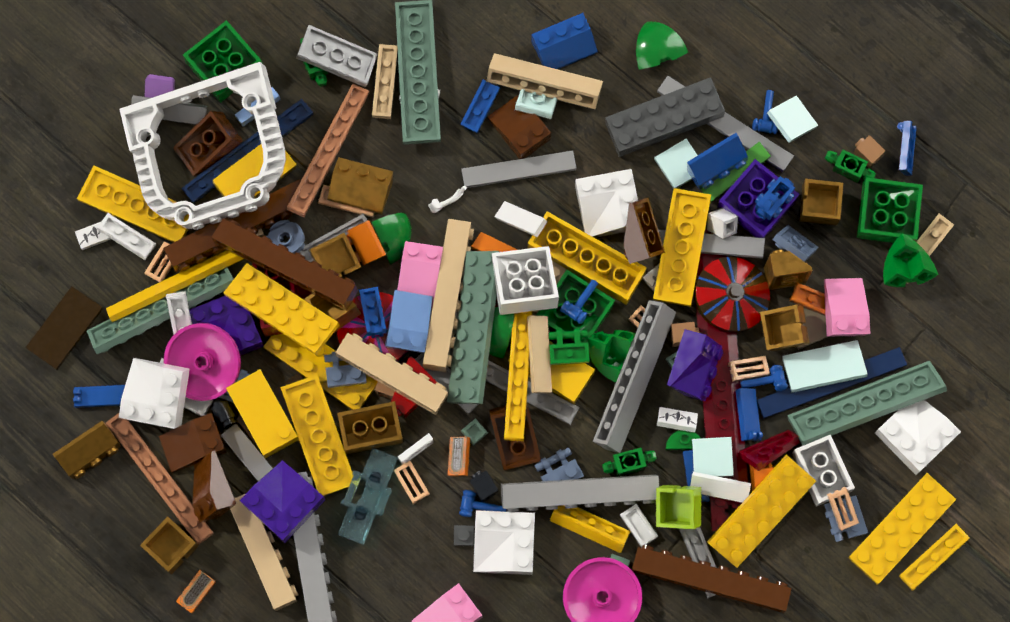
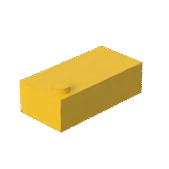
[213,144,296,198]
[509,341,595,404]
[226,369,299,458]

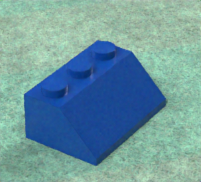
[531,13,598,69]
[687,133,748,189]

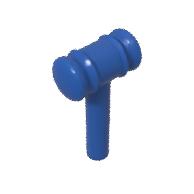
[752,90,778,134]
[560,280,598,324]
[740,365,788,391]
[459,490,506,517]

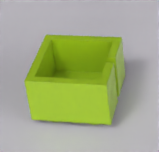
[656,485,701,529]

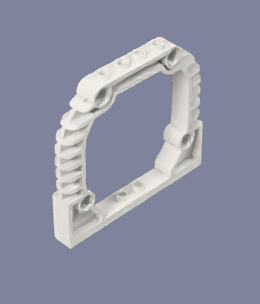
[120,62,286,229]

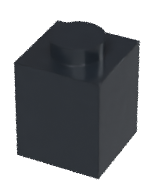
[470,470,499,502]

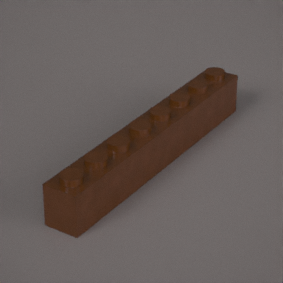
[163,179,312,273]
[211,218,358,311]
[632,545,792,613]

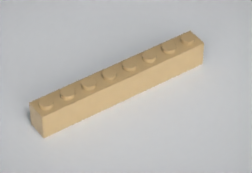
[423,219,474,372]

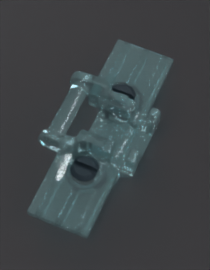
[338,448,398,545]

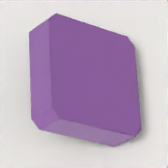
[145,74,175,98]

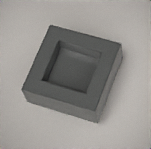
[454,525,474,546]

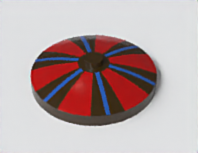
[694,257,770,333]

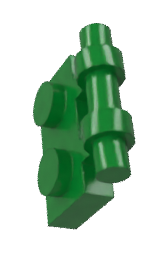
[549,329,590,365]

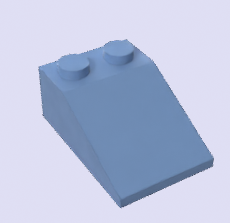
[385,290,433,353]

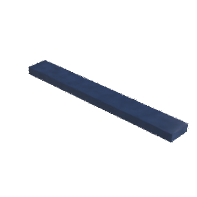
[182,99,314,204]
[757,347,907,419]

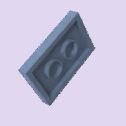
[773,225,819,262]

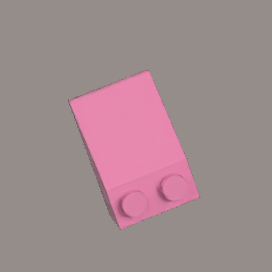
[397,241,443,308]
[824,278,870,337]
[412,583,482,622]

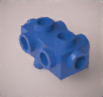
[755,176,795,220]

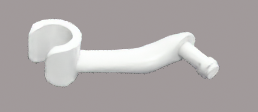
[428,186,466,213]

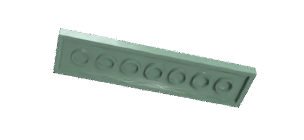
[395,0,441,144]
[447,251,499,404]
[87,267,234,354]
[787,361,947,446]

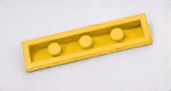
[550,505,631,553]

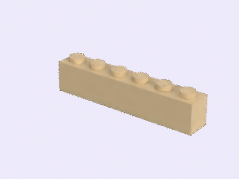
[487,53,603,109]
[335,333,448,415]
[230,494,298,611]

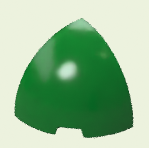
[636,21,688,70]
[371,213,411,265]
[883,233,938,287]
[489,307,514,358]
[588,330,636,382]

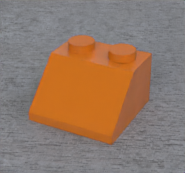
[346,220,386,265]

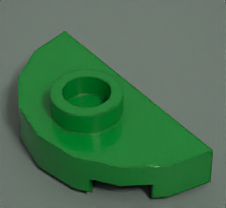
[665,430,701,450]

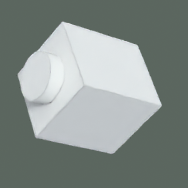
[707,208,738,239]

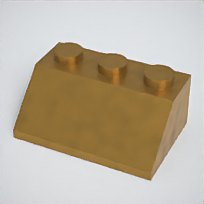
[327,157,393,214]
[764,250,813,290]
[337,401,403,454]
[53,421,121,479]

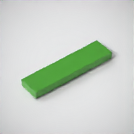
[700,142,771,203]

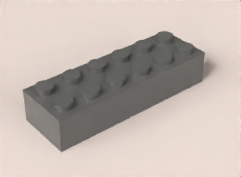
[605,77,725,157]

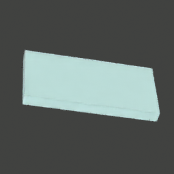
[782,340,867,392]

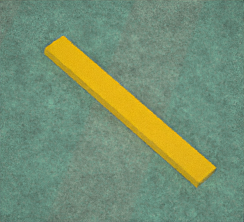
[106,250,244,322]
[504,311,533,441]

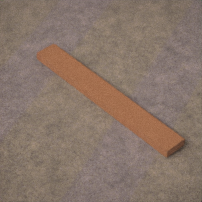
[287,84,370,217]
[106,413,214,545]

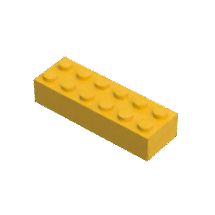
[528,212,647,305]

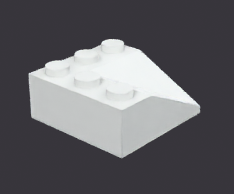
[575,169,638,238]
[492,246,559,315]
[119,358,190,429]
[875,400,961,475]
[473,510,535,575]

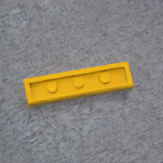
[899,524,970,591]

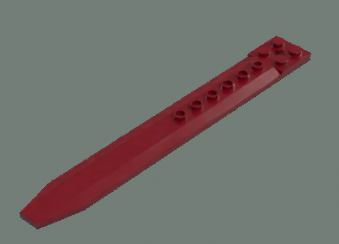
[695,228,748,532]

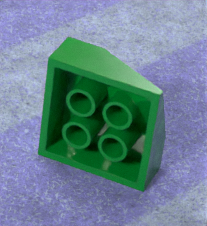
[183,20,263,103]
[857,177,923,243]
[536,270,615,343]

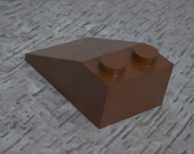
[487,96,551,159]
[173,111,243,176]
[624,198,665,264]
[489,403,541,470]
[159,413,227,473]
[192,450,236,523]

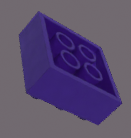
[717,159,800,238]
[189,296,264,356]
[667,329,723,401]
[240,460,325,543]

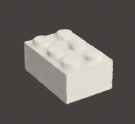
[792,435,855,506]

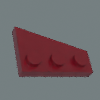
[739,430,800,471]

